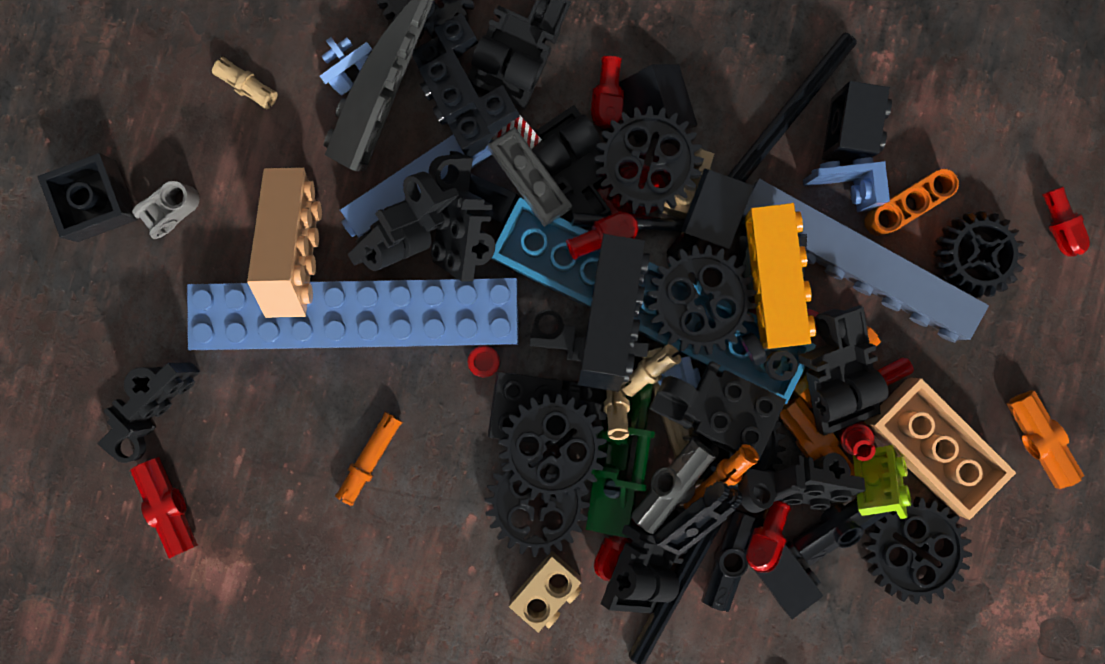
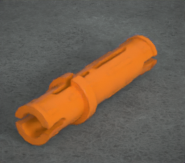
[335,412,403,506]
[683,444,759,510]

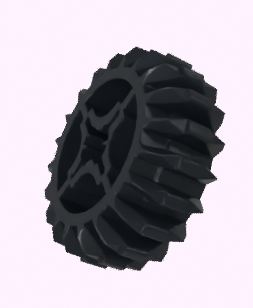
[933,211,1027,298]

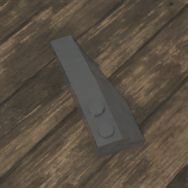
[323,0,434,171]

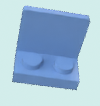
[803,157,890,212]

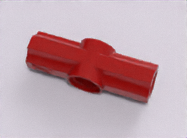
[130,457,198,558]

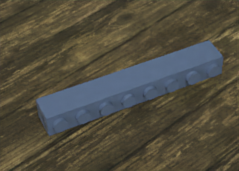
[740,179,989,343]

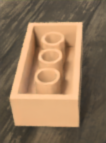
[247,167,322,318]
[864,378,1016,520]

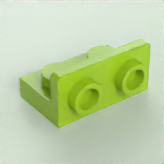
[853,445,912,519]

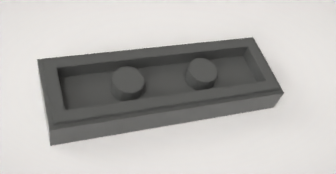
[488,127,572,227]

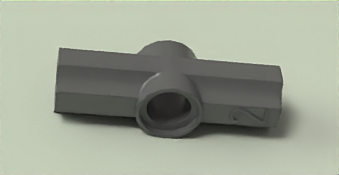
[631,438,716,534]

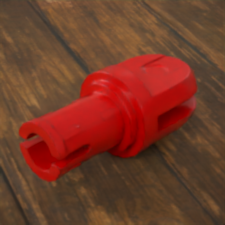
[591,56,624,129]
[1042,186,1090,257]
[566,212,638,260]
[837,421,875,461]
[746,501,791,573]
[593,519,639,581]

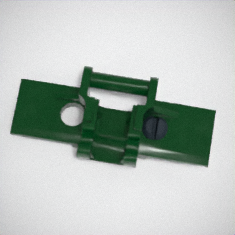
[585,383,655,538]

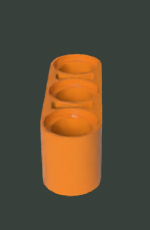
[865,169,959,236]

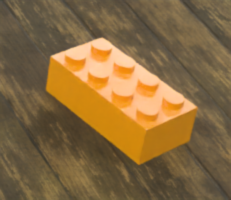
[745,203,816,349]

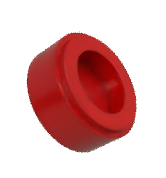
[468,346,500,378]

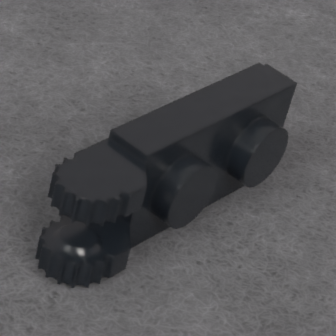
[653,481,743,556]

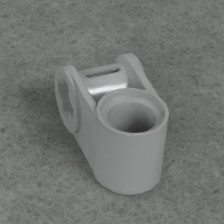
[132,181,200,239]

